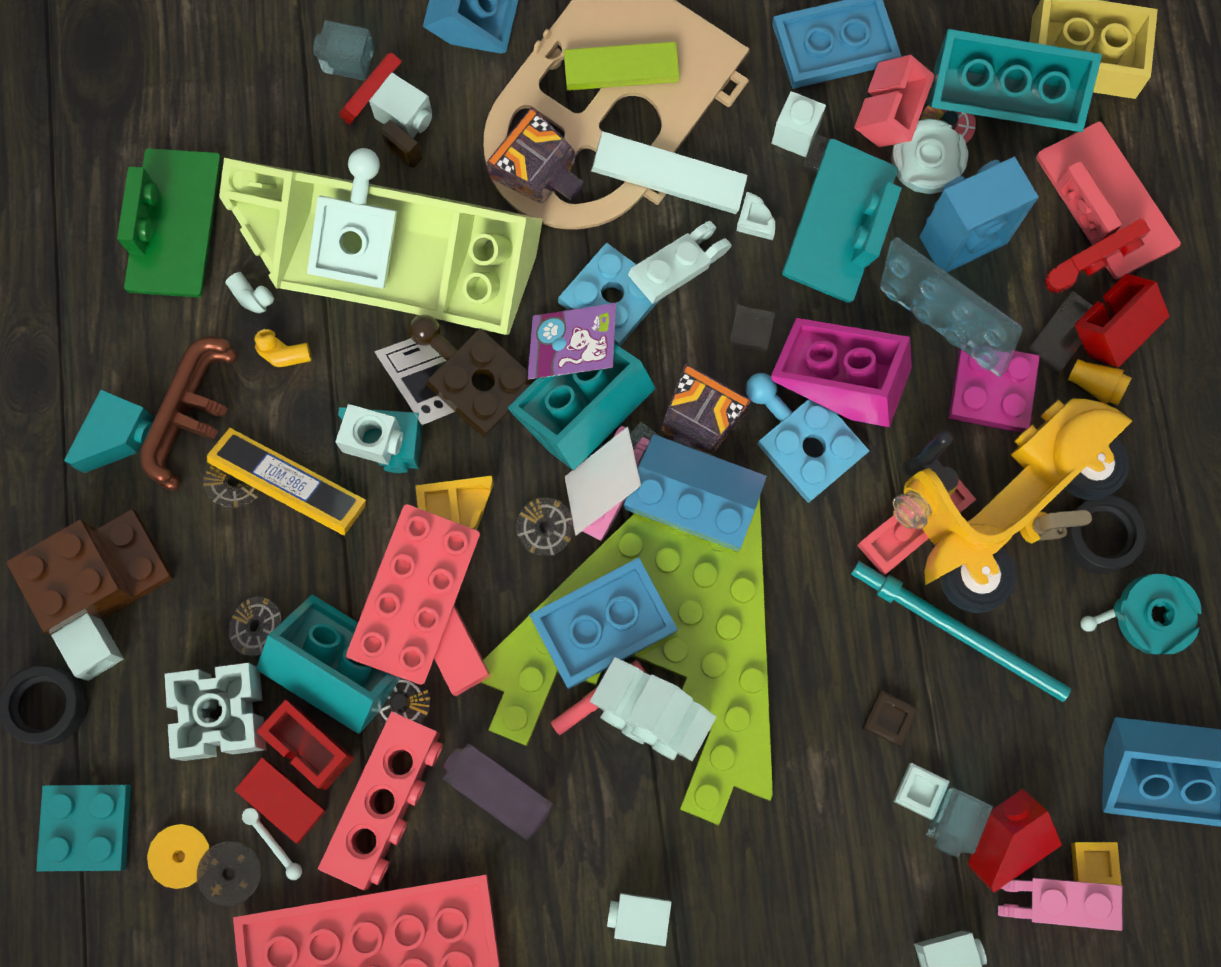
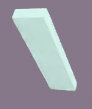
[591,131,748,214]

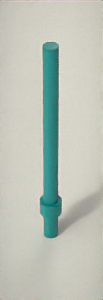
[851,561,1071,702]

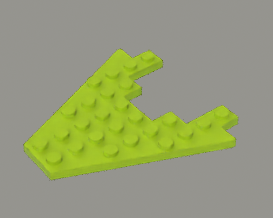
[480,497,773,825]

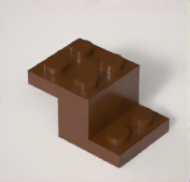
[6,509,174,635]

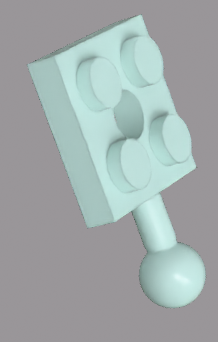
[307,148,398,289]

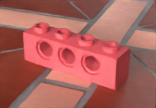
[318,711,443,890]

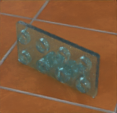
[880,237,1023,377]

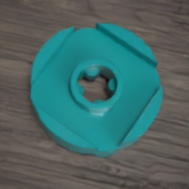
[1114,574,1201,654]

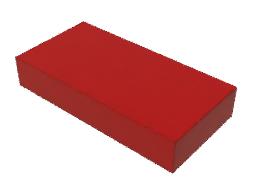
[339,52,402,125]
[234,758,327,844]

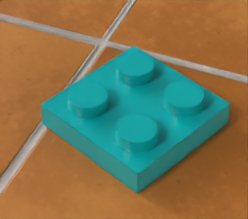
[36,785,131,871]

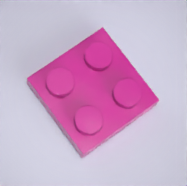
[948,341,1040,433]

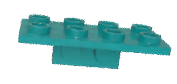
[782,139,902,303]

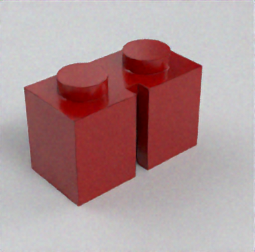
[1074,273,1170,368]
[256,699,355,790]

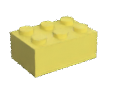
[1029,0,1158,99]

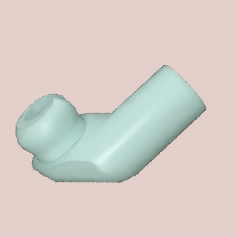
[225,272,274,314]

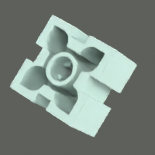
[590,657,716,761]
[165,663,266,761]

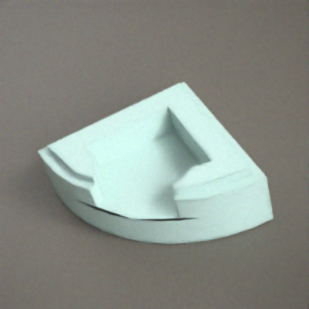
[736,192,775,240]

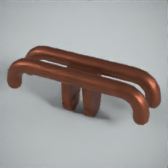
[140,336,237,491]

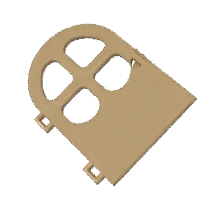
[483,0,750,230]

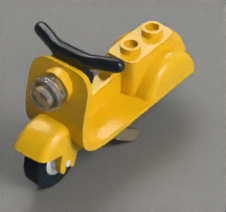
[893,399,1133,613]

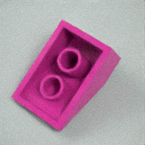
[771,318,912,427]

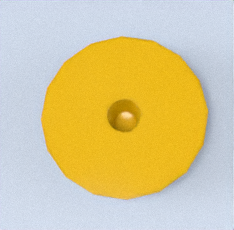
[147,824,211,889]

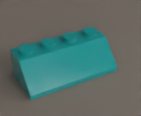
[926,29,1102,132]

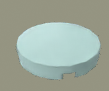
[891,118,968,194]

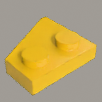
[415,476,494,530]

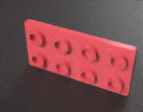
[1036,122,1181,280]
[346,504,480,685]

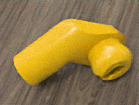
[254,329,312,367]

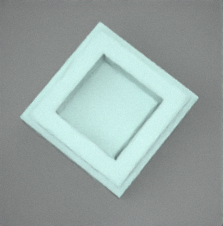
[893,763,950,820]

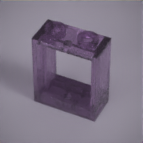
[443,743,555,840]

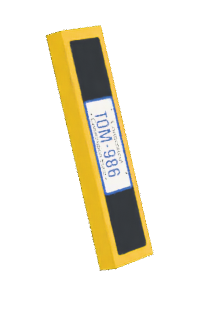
[207,428,366,536]

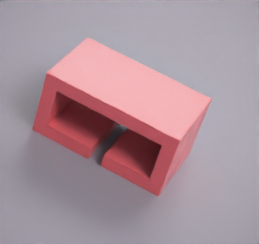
[854,55,935,147]

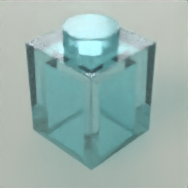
[313,20,374,81]
[926,788,993,858]

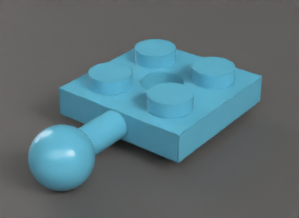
[552,243,661,351]
[746,373,869,503]

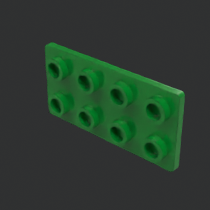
[117,148,222,298]

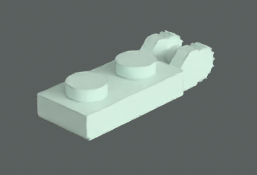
[628,221,731,304]

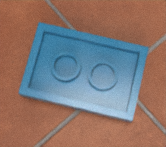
[772,0,902,89]
[529,558,678,689]

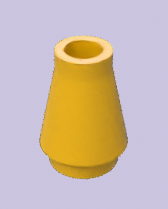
[1068,359,1132,406]

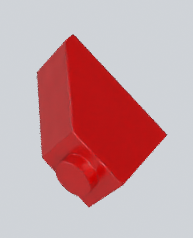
[968,789,1062,893]

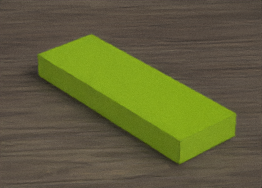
[564,42,680,90]

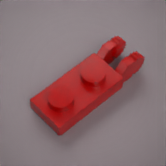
[1044,218,1151,294]

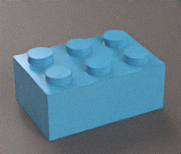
[919,156,1039,275]

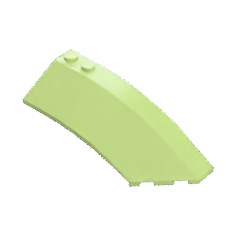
[219,158,543,335]

